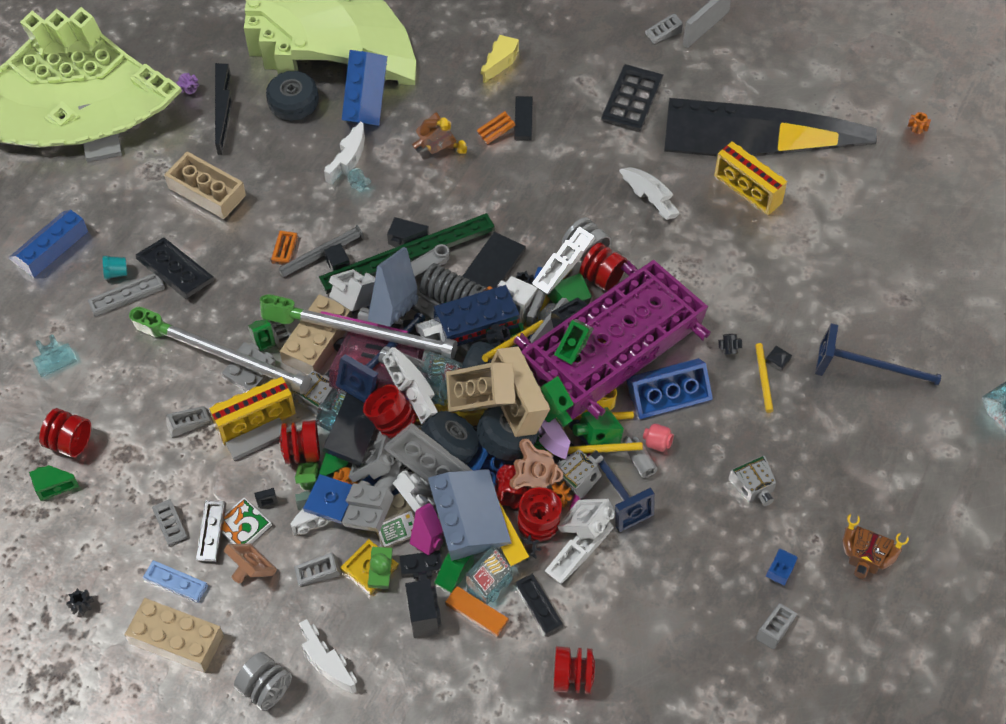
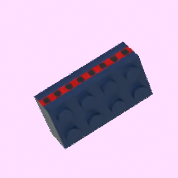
[434,285,520,346]

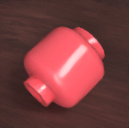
[643,423,674,452]

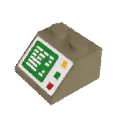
[374,493,415,548]

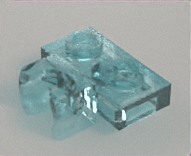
[33,334,77,377]

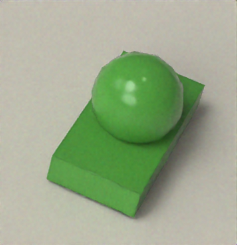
[295,462,320,491]
[368,547,393,589]

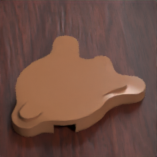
[510,439,563,489]

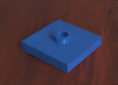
[303,474,352,524]

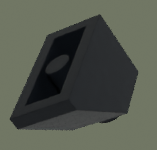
[387,217,429,247]

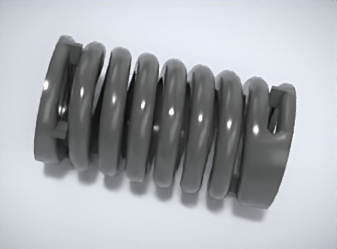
[420,263,489,304]

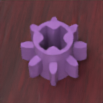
[176,73,199,95]

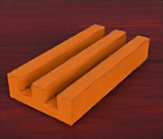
[477,111,516,144]
[271,231,298,265]

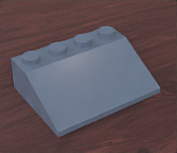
[368,247,419,327]
[428,470,511,561]

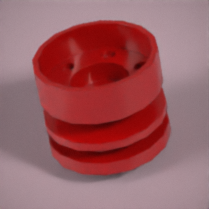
[579,242,628,292]
[363,384,417,438]
[39,408,91,458]
[280,420,320,465]
[517,487,562,542]
[553,646,595,694]

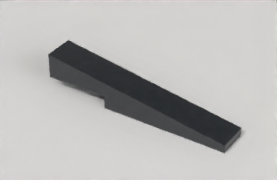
[215,63,233,155]

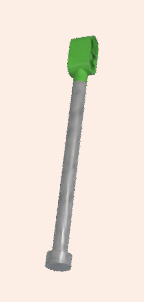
[260,294,457,360]
[129,307,311,394]

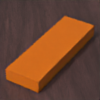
[445,586,509,637]

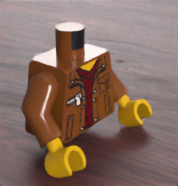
[412,112,467,154]
[842,514,909,579]

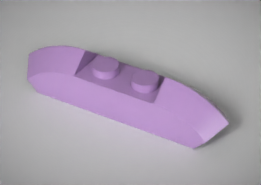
[538,419,570,459]

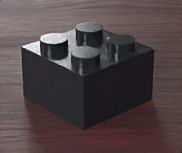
[405,579,442,638]

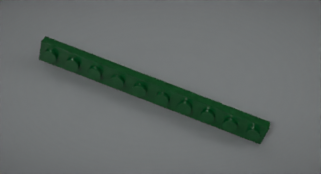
[319,213,495,294]

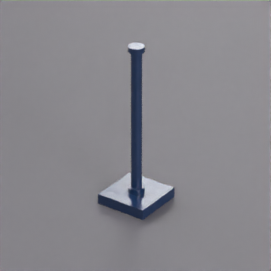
[336,313,425,403]
[815,323,941,386]
[569,419,655,533]

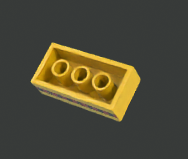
[714,142,787,216]
[209,377,296,445]

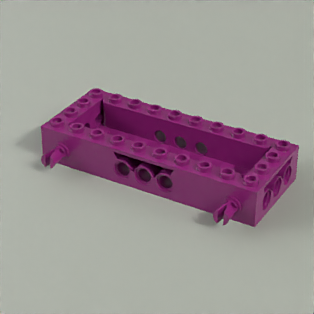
[514,260,711,420]

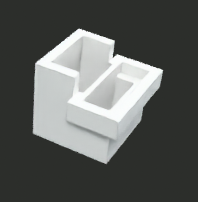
[329,269,375,311]
[498,276,538,324]

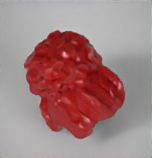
[494,464,528,509]

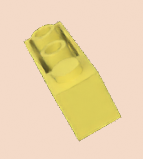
[481,35,519,83]

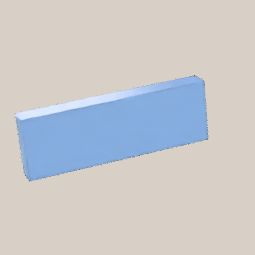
[143,560,208,603]

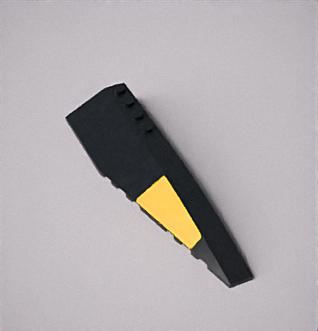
[664,98,877,156]

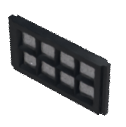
[601,64,664,131]

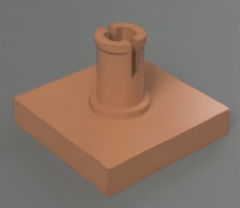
[223,544,277,583]

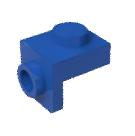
[766,549,798,586]

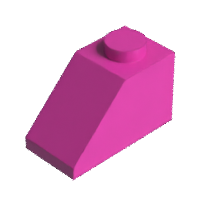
[409,503,444,555]

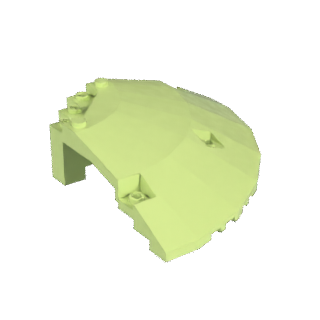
[244,0,417,85]
[0,7,182,147]

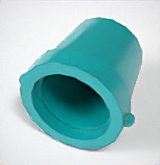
[102,256,127,280]

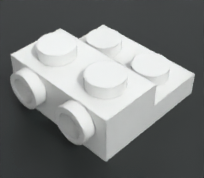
[393,470,438,514]
[557,499,615,539]

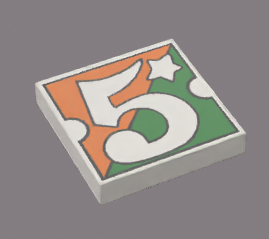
[222,498,272,544]

